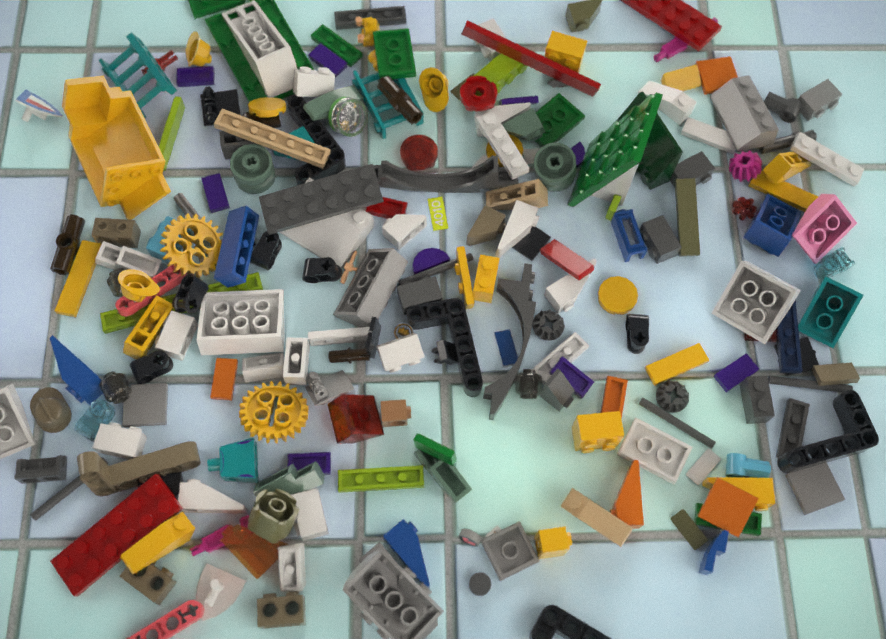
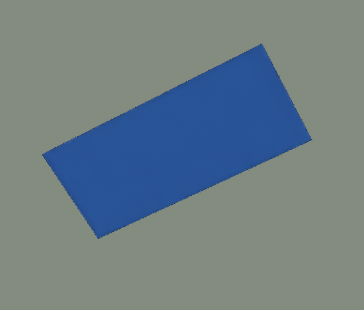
[494,329,518,366]

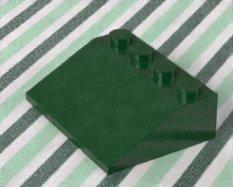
[616,91,683,190]

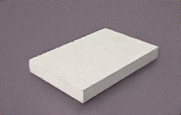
[616,417,693,485]

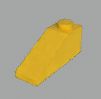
[763,152,812,184]
[123,295,173,359]
[702,477,775,511]
[120,511,195,574]

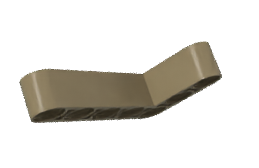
[77,441,201,497]

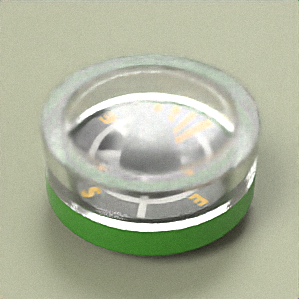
[328,96,368,137]

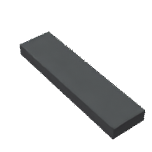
[334,6,407,30]

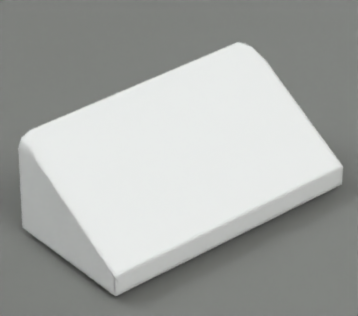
[242,352,284,383]
[278,543,306,592]

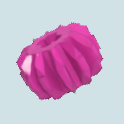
[729,150,762,182]

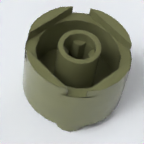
[248,489,299,544]

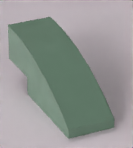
[303,85,364,121]
[413,439,473,503]
[253,461,325,496]

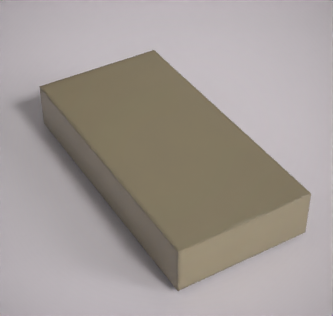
[811,362,860,386]

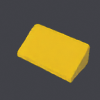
[661,65,702,91]

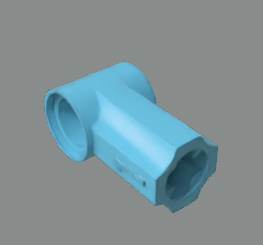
[725,453,771,478]

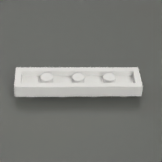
[476,111,530,180]
[790,132,864,187]

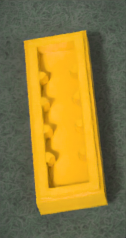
[454,246,475,309]

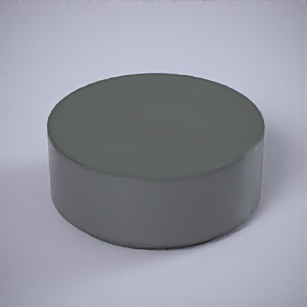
[469,572,491,596]

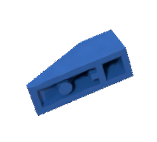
[383,519,430,588]

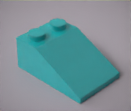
[798,276,864,349]

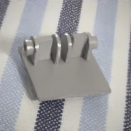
[305,370,354,407]

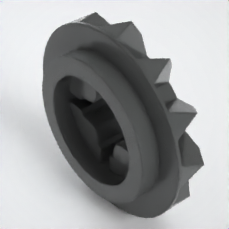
[532,309,565,341]
[656,380,689,413]

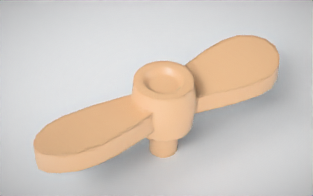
[340,251,358,284]

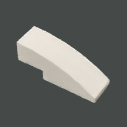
[95,241,162,278]

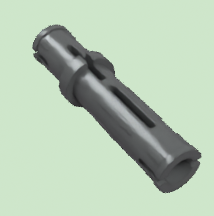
[759,130,817,154]

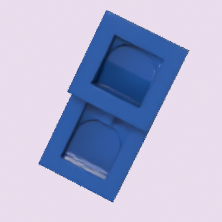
[698,530,729,575]

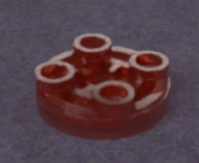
[400,135,438,171]

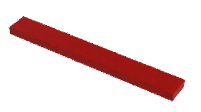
[461,21,601,97]

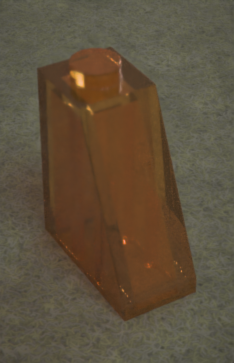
[220,524,288,580]

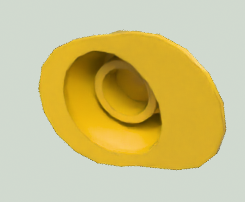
[185,31,212,67]
[419,67,449,112]
[118,269,160,303]

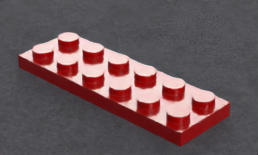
[620,0,722,52]
[50,474,183,597]

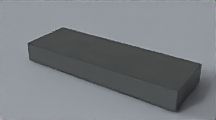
[776,398,810,463]

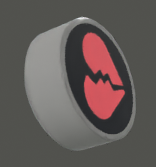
[458,528,481,547]

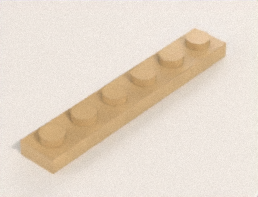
[214,109,331,169]

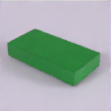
[413,433,457,466]

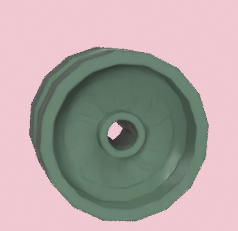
[534,143,576,192]
[230,144,276,194]

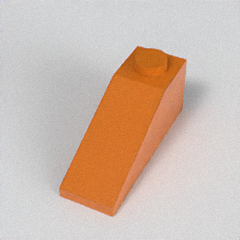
[609,460,644,529]

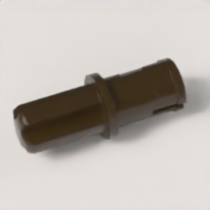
[328,347,370,364]

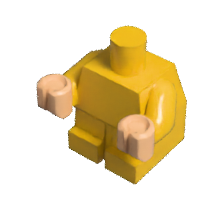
[355,17,380,47]

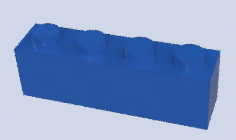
[214,205,260,288]

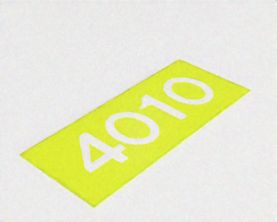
[427,197,449,231]

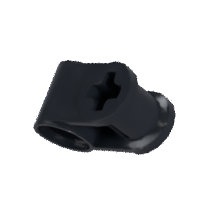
[250,231,282,271]
[302,257,343,283]
[172,273,208,314]
[625,314,649,354]
[129,350,174,384]

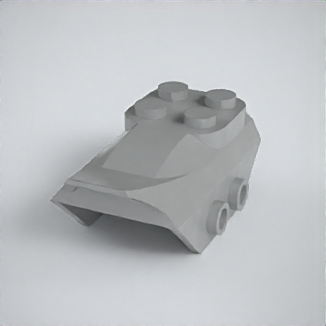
[342,548,444,639]

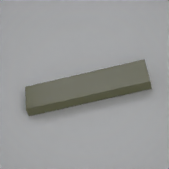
[674,178,700,257]

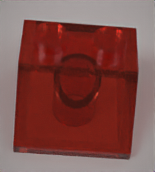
[327,394,384,444]

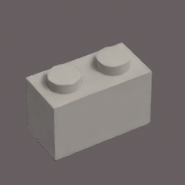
[798,79,842,121]

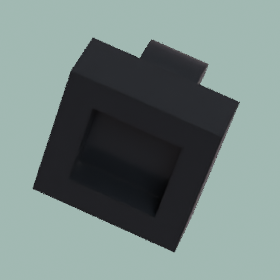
[431,339,457,365]

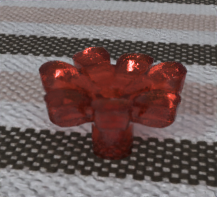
[732,197,757,221]

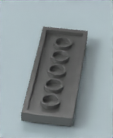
[259,164,384,235]

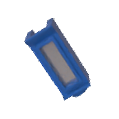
[611,209,647,262]

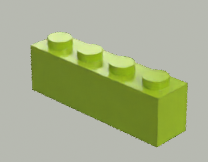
[462,53,528,96]

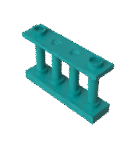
[98,32,177,118]
[351,70,424,139]

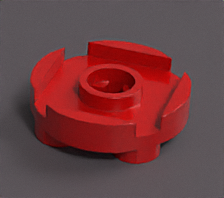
[460,75,498,112]

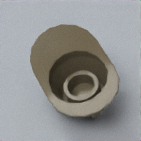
[30,387,72,433]

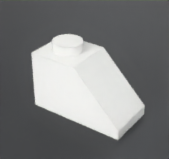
[382,214,427,250]

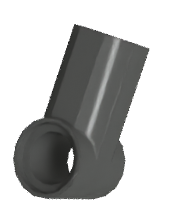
[764,91,802,123]

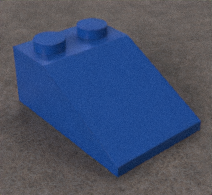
[743,193,802,257]
[50,335,109,406]

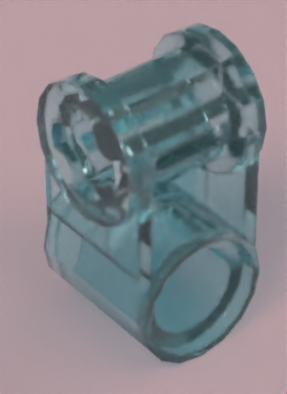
[814,247,855,280]
[75,399,116,442]

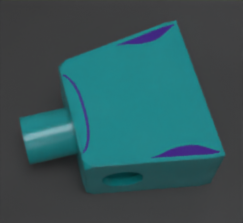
[207,438,259,483]

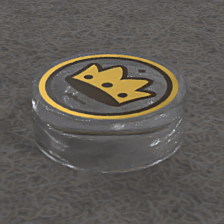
[393,323,414,339]

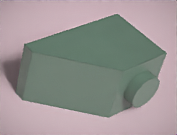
[502,108,546,141]

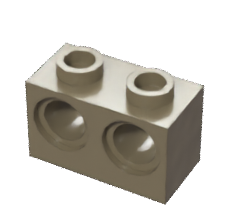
[91,218,141,248]
[119,561,177,605]
[257,591,306,629]

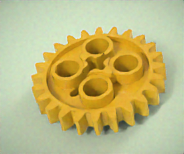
[159,213,223,278]
[239,381,309,444]

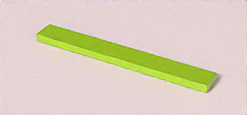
[100,272,263,334]

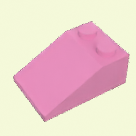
[792,194,857,264]

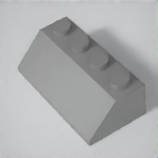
[710,75,779,152]
[333,248,408,328]

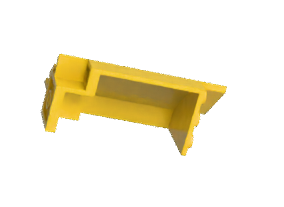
[62,75,171,220]

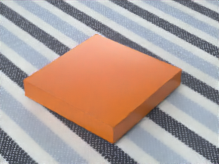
[695,56,738,95]
[697,477,759,538]

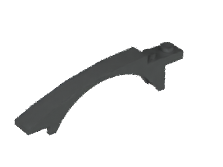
[363,155,518,193]
[483,263,536,420]

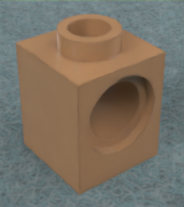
[381,399,411,427]

